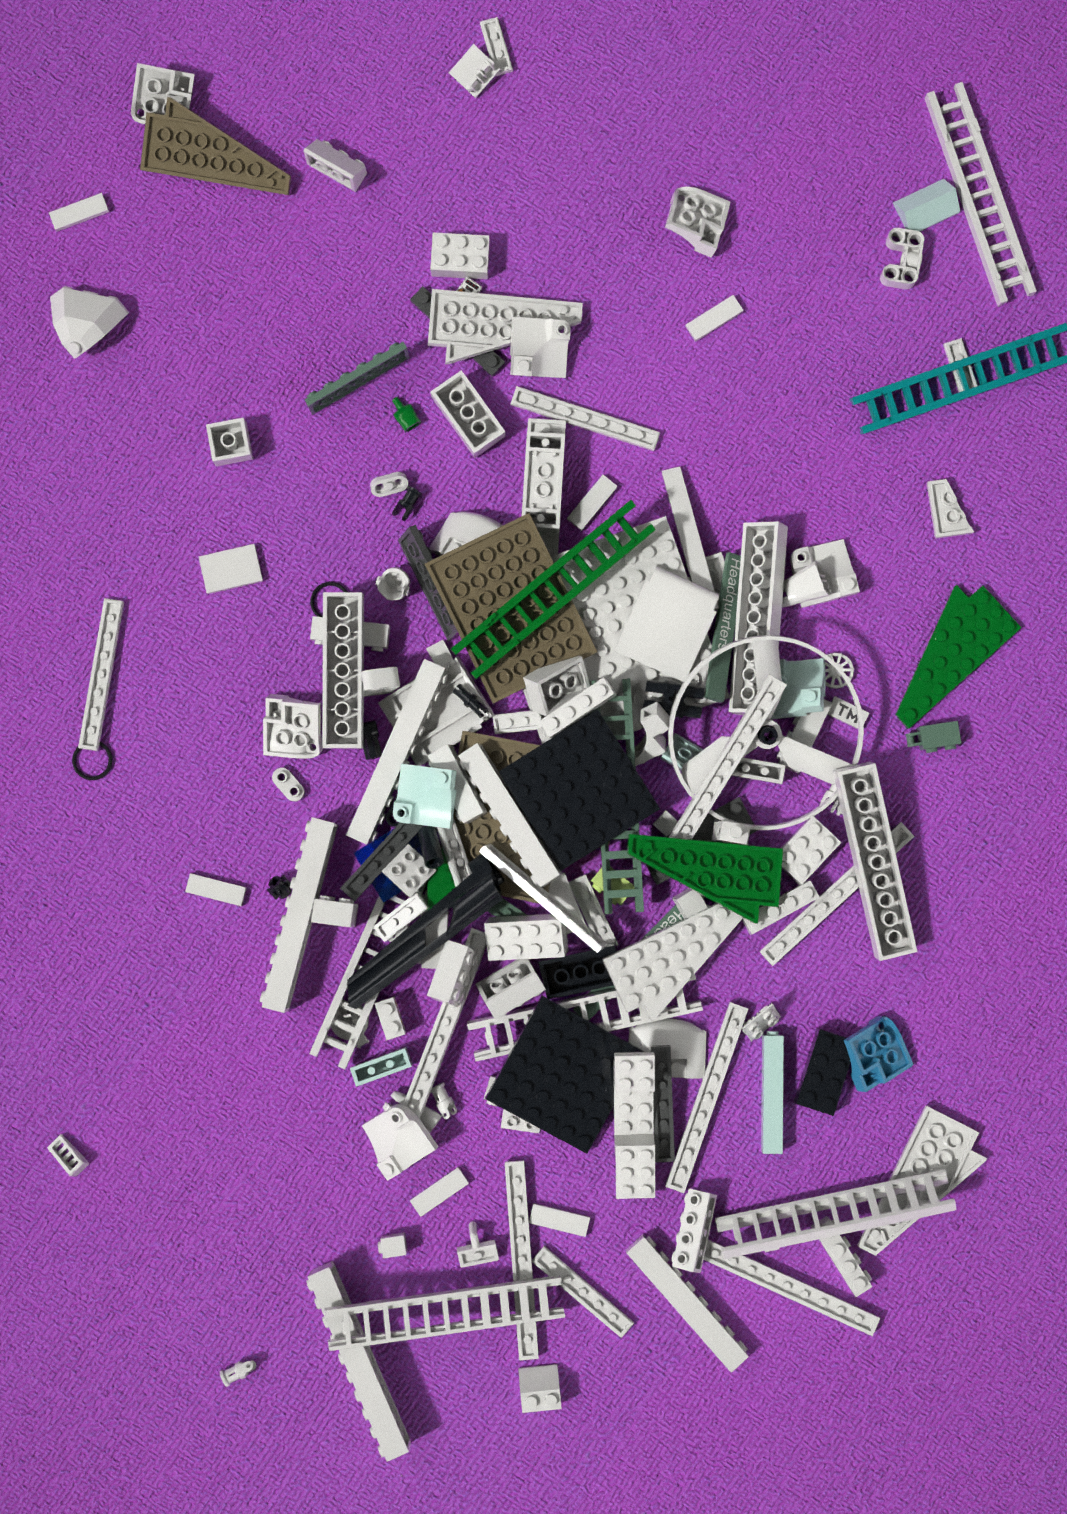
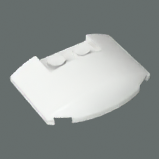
[429,512,503,556]
[629,1018,706,1079]

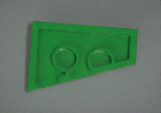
[427,848,455,911]

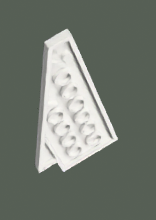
[602,903,743,1021]
[857,1105,987,1256]

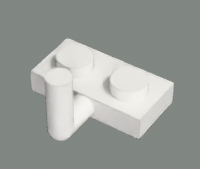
[457,1222,499,1268]

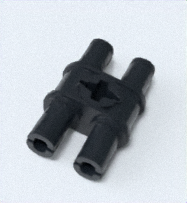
[643,680,705,719]

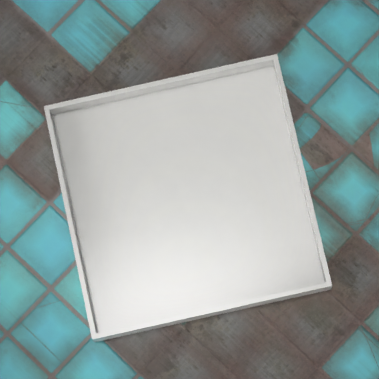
[522,516,730,744]

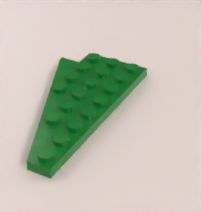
[895,585,1021,729]
[627,834,783,924]

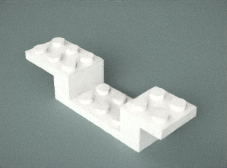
[522,418,566,556]
[613,1052,655,1199]

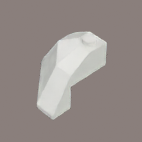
[50,286,129,359]

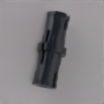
[453,684,488,718]

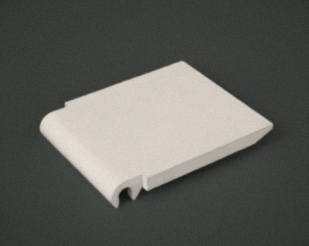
[614,566,720,682]
[378,656,495,766]

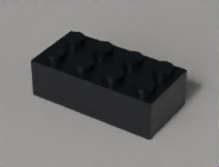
[538,942,618,999]
[794,1028,850,1116]

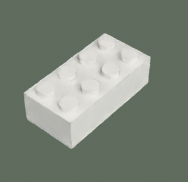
[430,370,506,458]
[484,914,569,961]

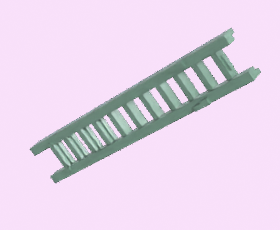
[591,678,644,914]

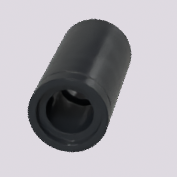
[418,826,444,869]

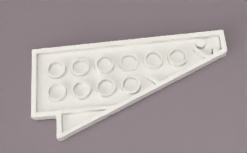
[428,289,583,364]

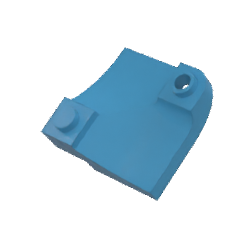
[844,1016,914,1092]

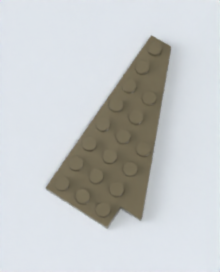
[140,97,291,195]

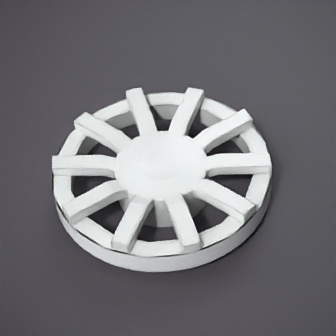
[824,653,854,689]

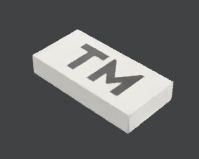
[827,696,869,729]

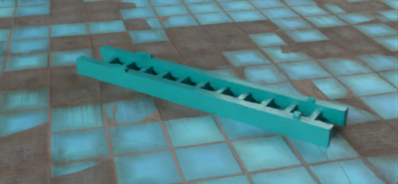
[849,323,1067,435]

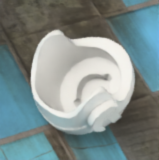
[376,567,410,600]

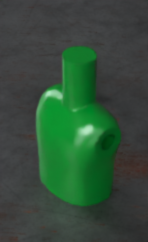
[392,397,421,433]

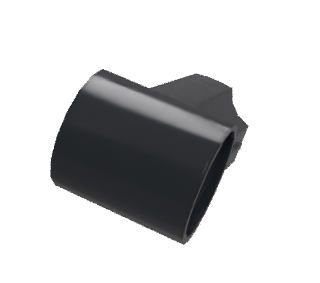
[363,720,382,760]

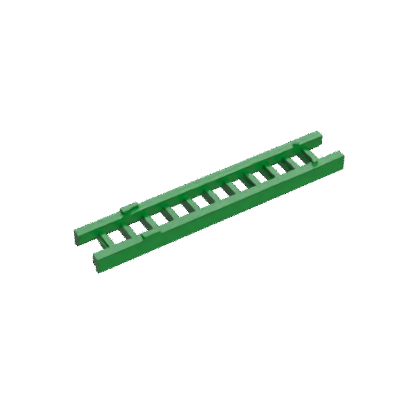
[451,500,656,679]

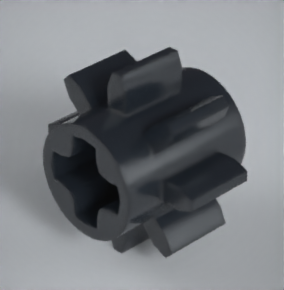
[267,875,291,900]

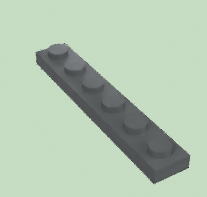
[410,286,505,377]
[340,823,424,902]
[651,1045,675,1162]

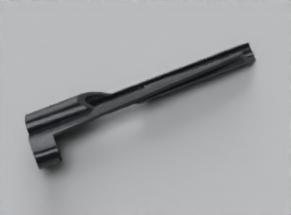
[347,854,505,1009]

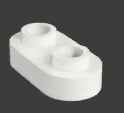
[370,472,408,497]
[272,768,305,802]

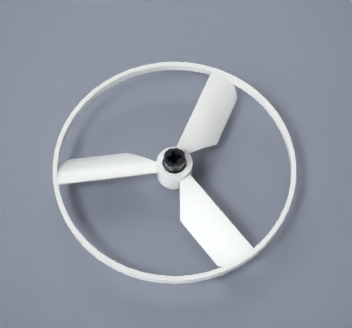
[668,635,864,830]

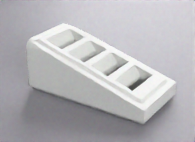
[47,1134,89,1177]

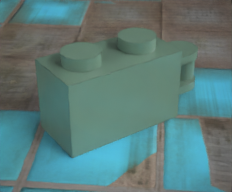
[905,721,961,753]

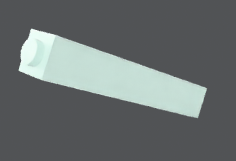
[761,1031,784,1154]

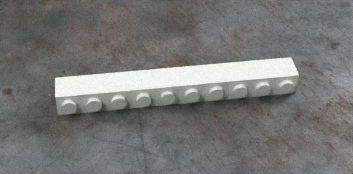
[346,659,448,845]

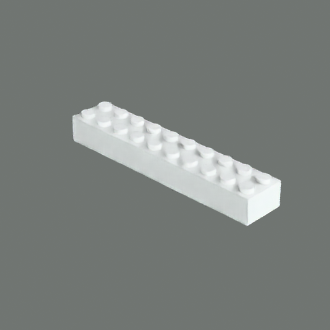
[729,522,788,716]
[833,761,917,961]
[260,817,338,1013]
[306,1261,411,1462]

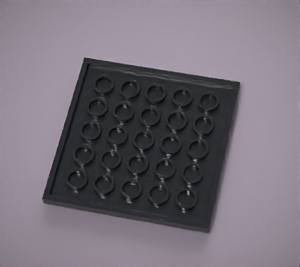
[499,709,660,871]
[485,995,644,1154]

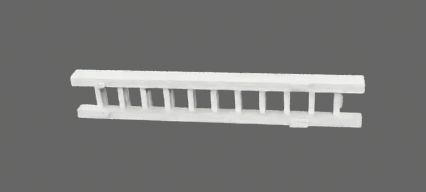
[924,82,1037,307]
[309,842,427,1069]
[467,974,703,1061]
[715,1169,956,1259]
[324,1275,565,1351]

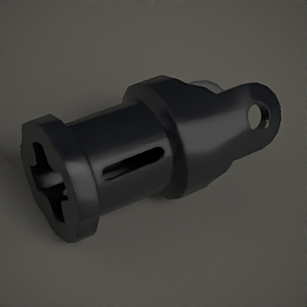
[392,486,423,521]

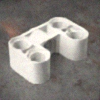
[880,228,924,289]
[361,667,400,697]

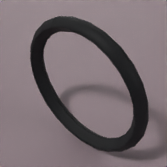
[310,582,348,617]
[72,742,113,780]

